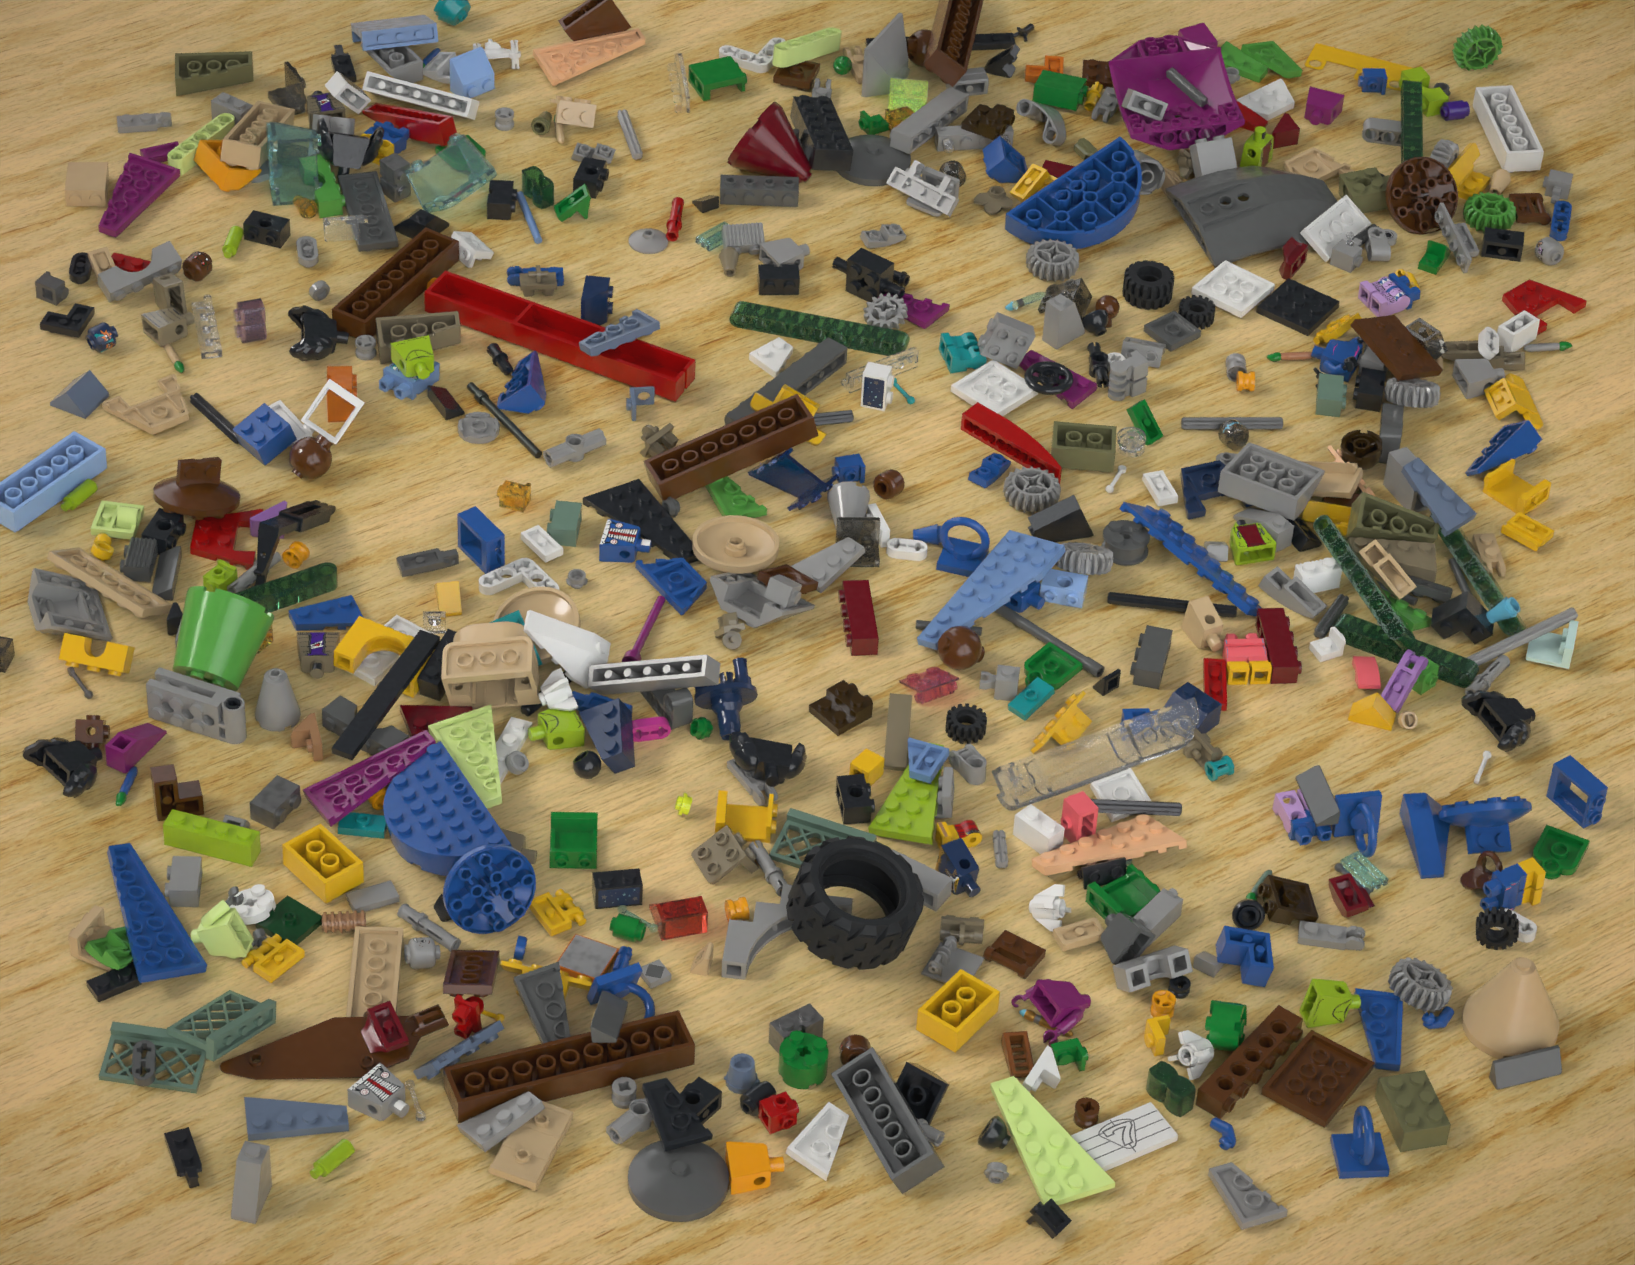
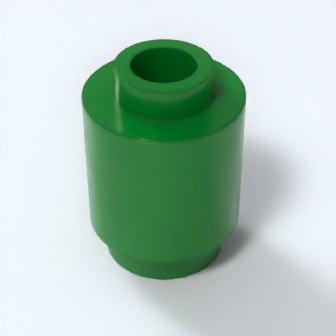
[610,913,647,942]

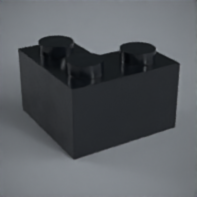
[1431,591,1494,644]

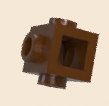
[75,715,110,748]

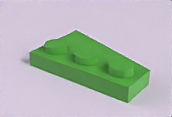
[1221,41,1268,83]
[1241,41,1303,79]
[705,476,767,518]
[1366,589,1432,631]

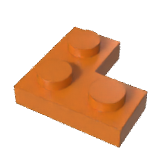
[1025,55,1064,83]

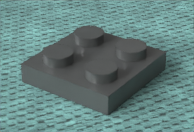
[1144,311,1201,352]

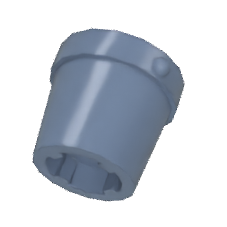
[724,1053,760,1094]

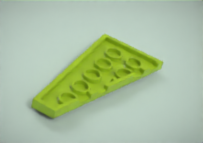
[868,743,944,845]

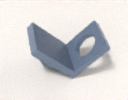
[626,386,655,421]

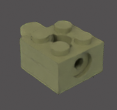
[1338,167,1390,213]

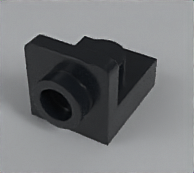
[1026,1198,1072,1239]

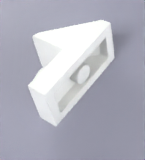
[1022,1045,1061,1092]

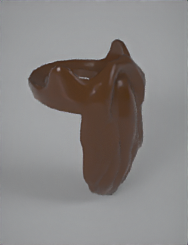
[1460,851,1503,891]

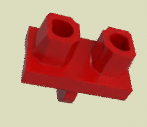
[452,994,484,1039]

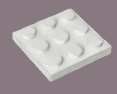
[1191,260,1275,318]
[951,360,1038,416]

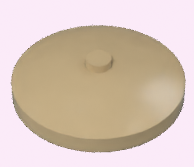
[692,515,779,574]
[493,587,581,664]

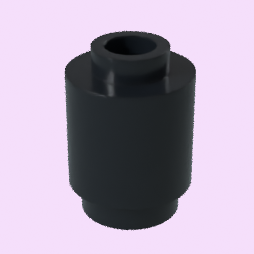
[740,1081,776,1116]

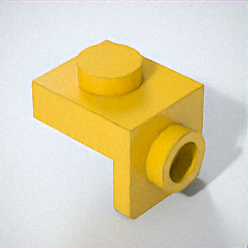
[1144,1015,1171,1057]

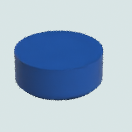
[513,935,527,961]

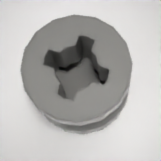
[495,107,514,131]
[355,335,376,360]
[612,1077,637,1109]

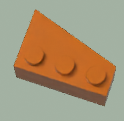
[327,366,357,422]

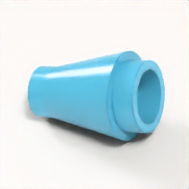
[1486,597,1520,624]

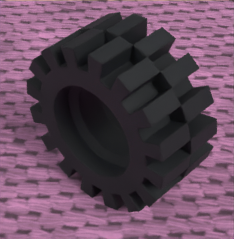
[1178,295,1216,330]
[945,703,987,744]
[1476,907,1519,950]

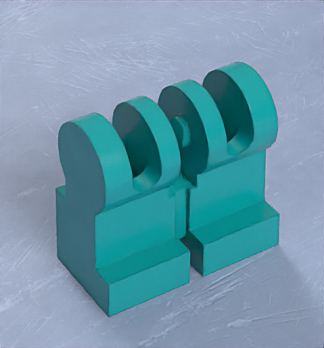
[939,332,987,374]

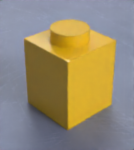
[849,748,885,787]

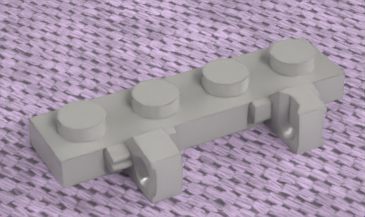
[886,160,959,217]

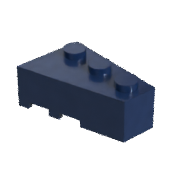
[579,698,635,774]

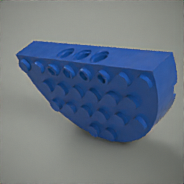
[1005,137,1142,249]
[383,741,512,876]

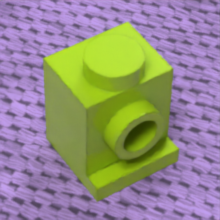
[203,559,238,592]

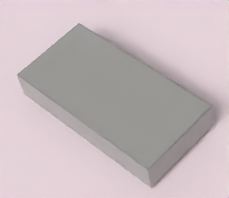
[346,880,399,913]

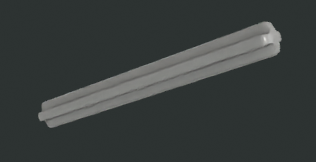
[1461,608,1578,671]

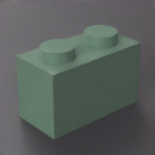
[1315,373,1347,417]
[547,500,582,547]

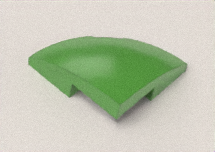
[84,926,133,970]

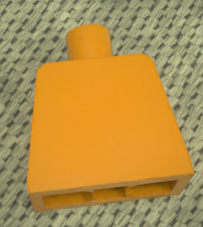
[725,1141,784,1195]

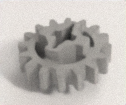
[863,293,908,333]

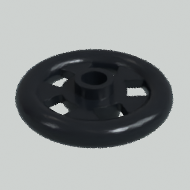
[1024,361,1074,395]

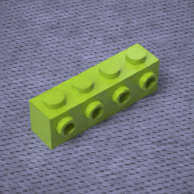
[163,809,261,867]

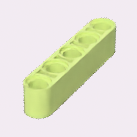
[772,28,842,68]
[167,113,235,176]

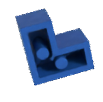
[1216,926,1274,987]

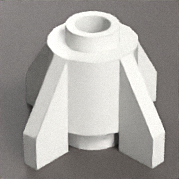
[538,668,578,711]
[1029,884,1071,932]
[1168,1030,1214,1080]

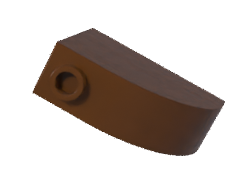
[558,0,631,41]

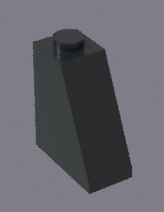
[1028,495,1094,542]

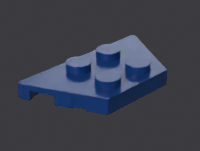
[635,558,707,615]

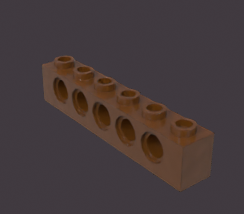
[1196,1005,1303,1119]

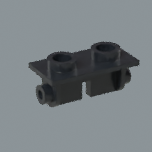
[1077,857,1127,890]

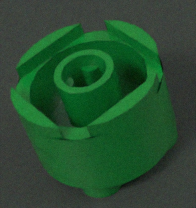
[1205,1000,1247,1052]
[778,1030,829,1089]

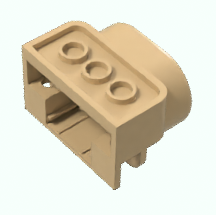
[441,621,541,710]

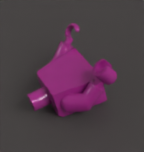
[1011,979,1091,1047]

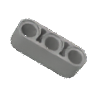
[1362,118,1418,147]

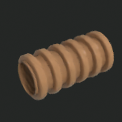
[322,910,366,933]

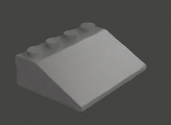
[1218,442,1325,521]

